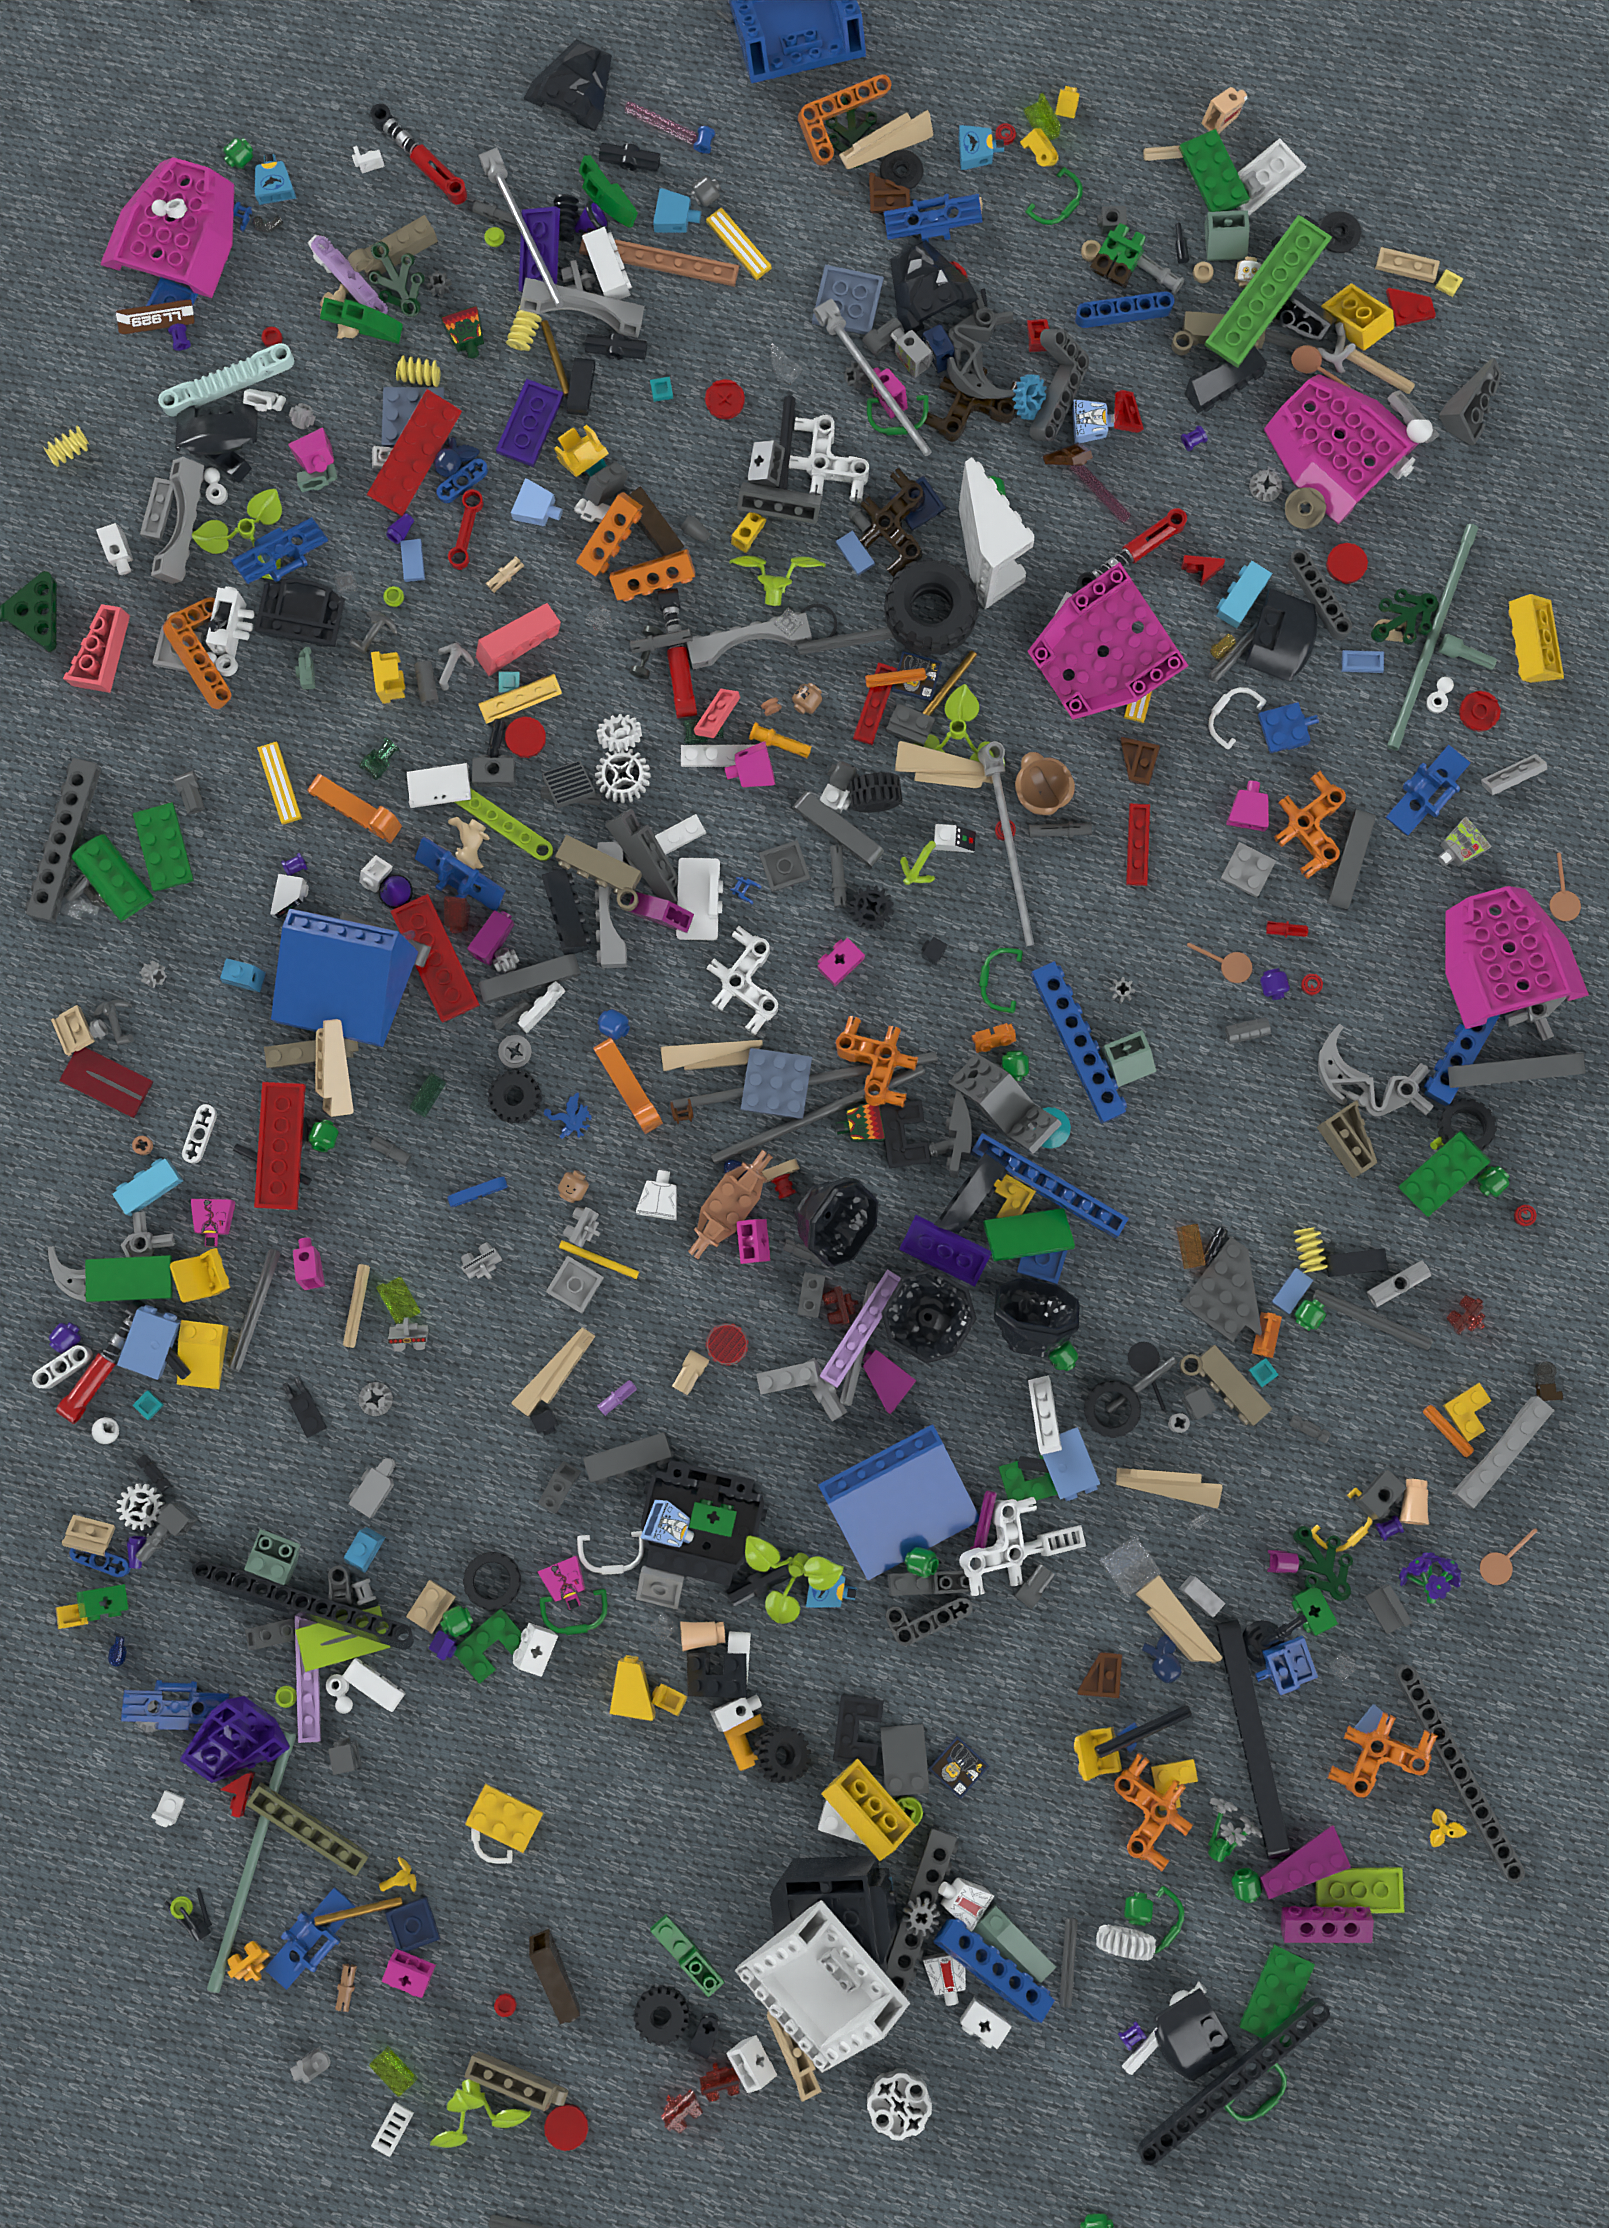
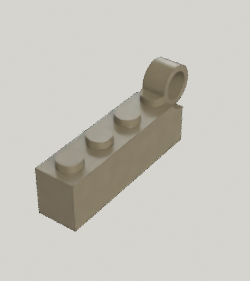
[348,215,438,281]
[1171,311,1265,355]
[555,835,642,911]
[264,1039,359,1069]
[1179,1345,1272,1426]
[464,2051,569,2111]

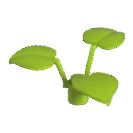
[192,489,282,580]
[730,556,826,606]
[914,684,1005,766]
[745,1536,844,1624]
[430,2079,531,2148]

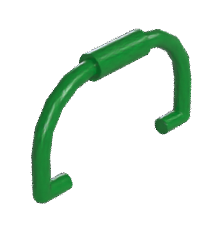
[1025,167,1083,225]
[867,395,929,435]
[979,948,1023,1013]
[539,1589,608,1635]
[1153,1886,1185,1954]
[1224,2063,1287,2122]

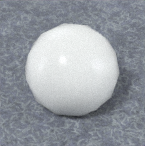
[1406,420,1433,443]
[92,1417,119,1444]

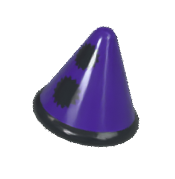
[574,201,608,233]
[379,875,413,909]

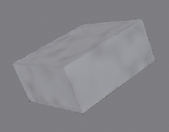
[1179,1575,1225,1617]

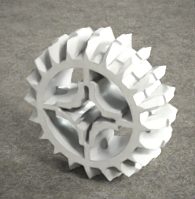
[595,748,651,803]
[1096,1925,1156,1961]

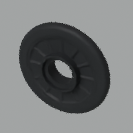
[880,150,924,189]
[1318,211,1361,253]

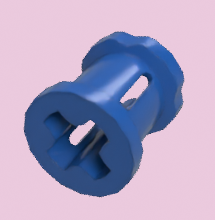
[694,126,715,154]

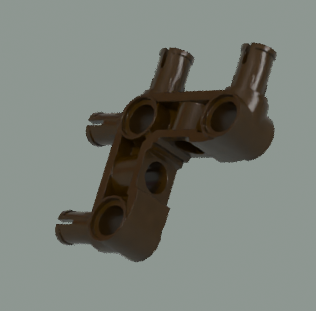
[924,367,1017,442]
[859,468,925,577]

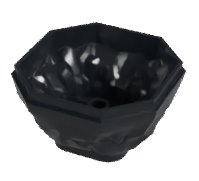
[795,1177,879,1267]
[881,1268,977,1364]
[994,1278,1080,1357]

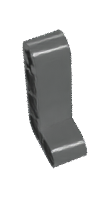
[885,1597,973,1646]

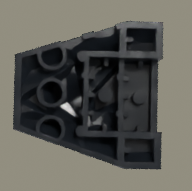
[524,39,612,131]
[890,240,979,334]

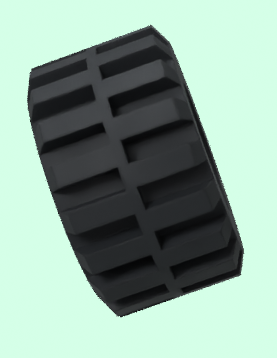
[848,772,903,813]

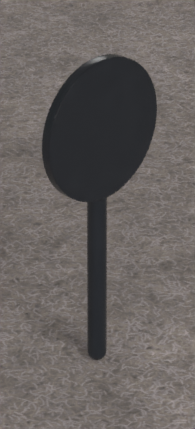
[1128,1342,1166,1410]

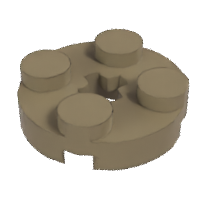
[1285,488,1327,529]

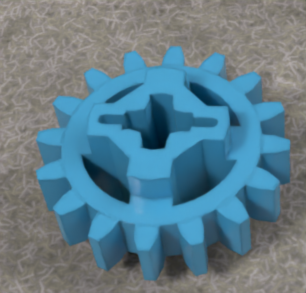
[1013,374,1047,420]

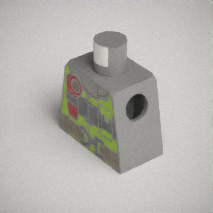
[891,328,932,379]
[1438,816,1492,867]

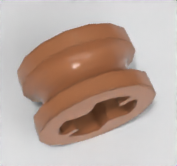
[761,697,782,716]
[132,1136,153,1155]

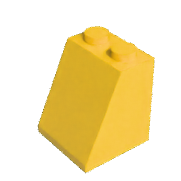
[609,1655,656,1721]

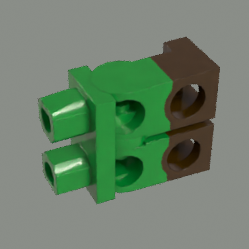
[1090,223,1146,289]

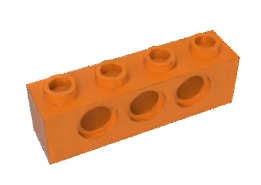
[576,492,643,577]
[609,549,695,601]

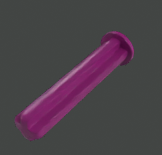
[970,1491,997,1550]

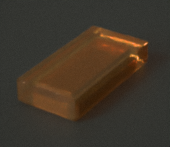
[1177,1224,1206,1269]

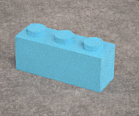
[1216,561,1272,629]
[112,1158,183,1216]

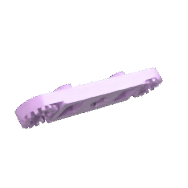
[311,236,388,314]

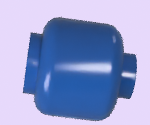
[597,1009,630,1040]

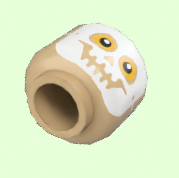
[1235,257,1262,288]

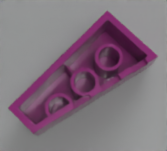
[1259,1825,1351,1899]

